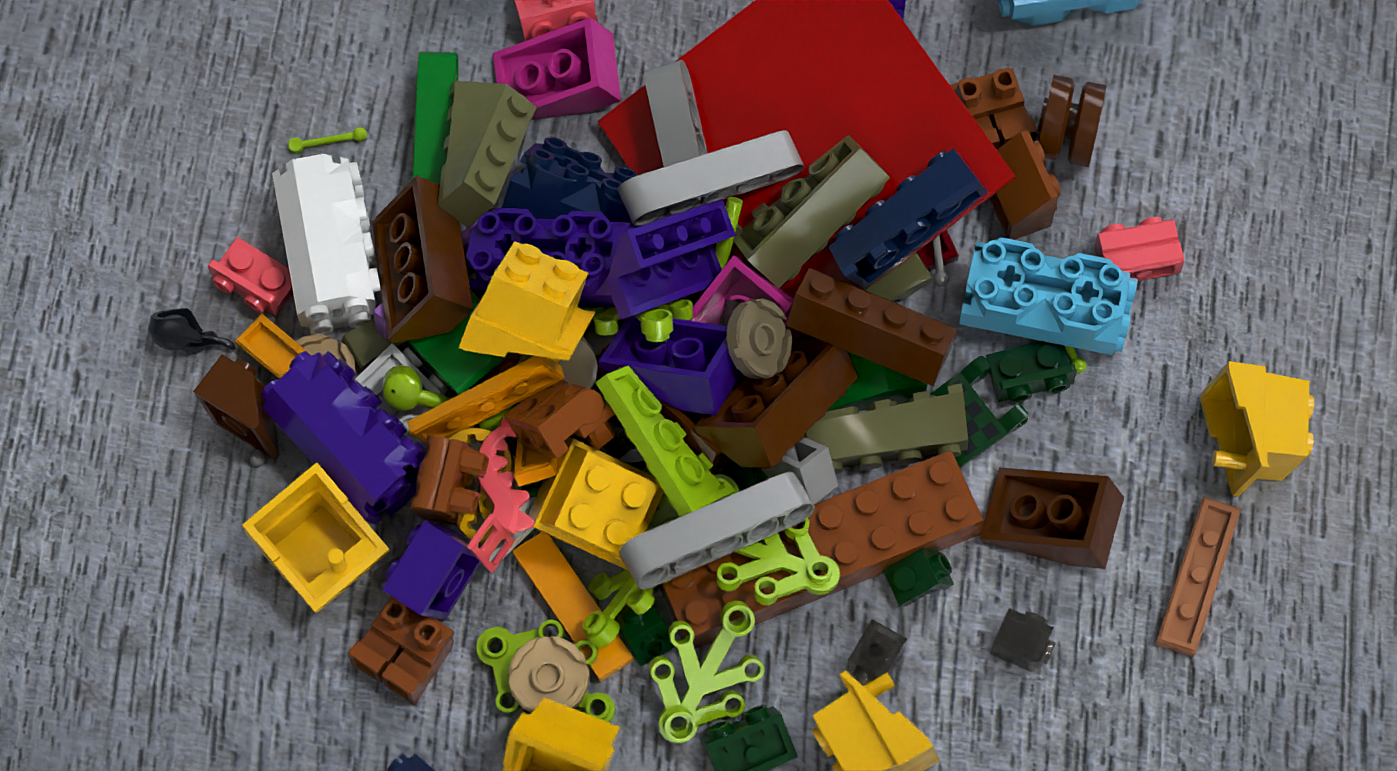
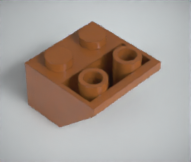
[989,129,1061,240]

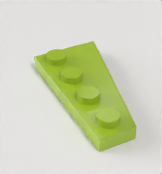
[596,366,735,517]

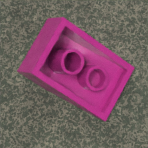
[493,17,621,120]
[689,255,794,382]

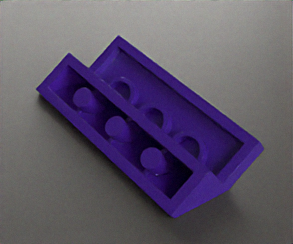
[606,199,736,320]

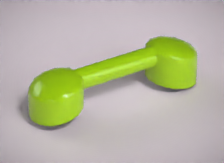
[382,365,514,432]

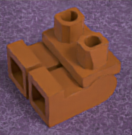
[950,67,1037,149]
[504,380,616,459]
[410,435,489,526]
[348,596,455,706]

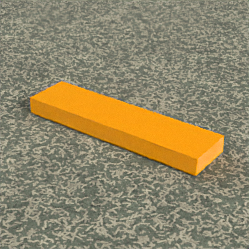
[407,356,565,444]
[512,532,633,682]

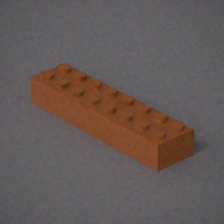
[658,450,984,649]

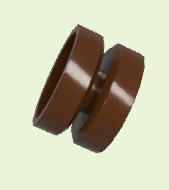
[1037,74,1107,168]

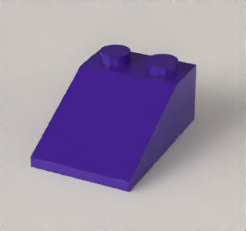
[598,315,742,416]

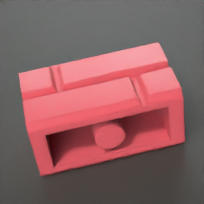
[1094,217,1184,281]

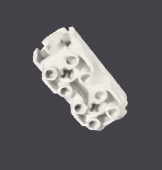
[272,154,383,335]

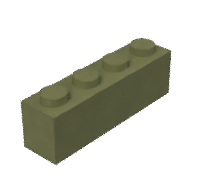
[438,81,536,228]
[733,135,890,289]
[806,383,968,474]

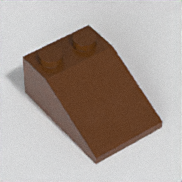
[979,467,1124,569]

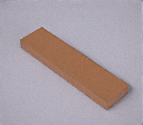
[1155,496,1241,658]

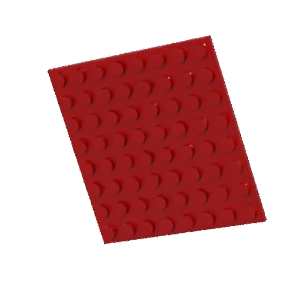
[597,0,1017,338]

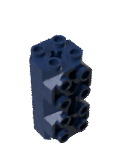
[502,137,639,228]

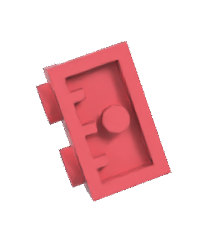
[514,0,598,41]
[208,237,293,317]

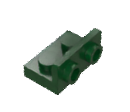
[986,341,1077,403]
[699,705,798,771]

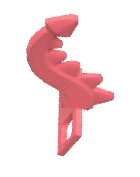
[467,417,535,574]

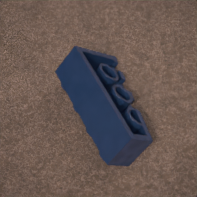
[829,148,989,290]

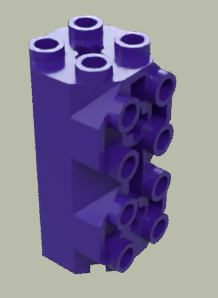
[466,208,635,307]
[261,351,426,525]

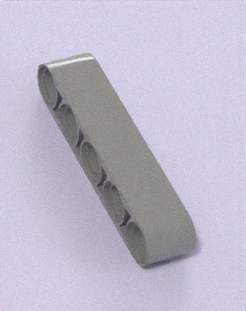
[644,60,708,167]
[617,130,804,226]
[619,472,815,589]

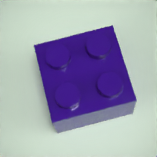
[382,520,481,620]

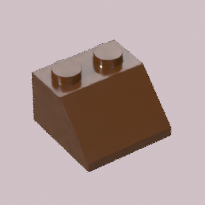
[193,354,280,460]

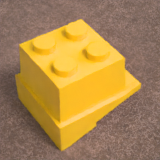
[459,241,595,363]
[1200,361,1314,497]
[528,437,664,570]
[242,462,390,614]
[812,671,941,771]
[503,698,620,771]

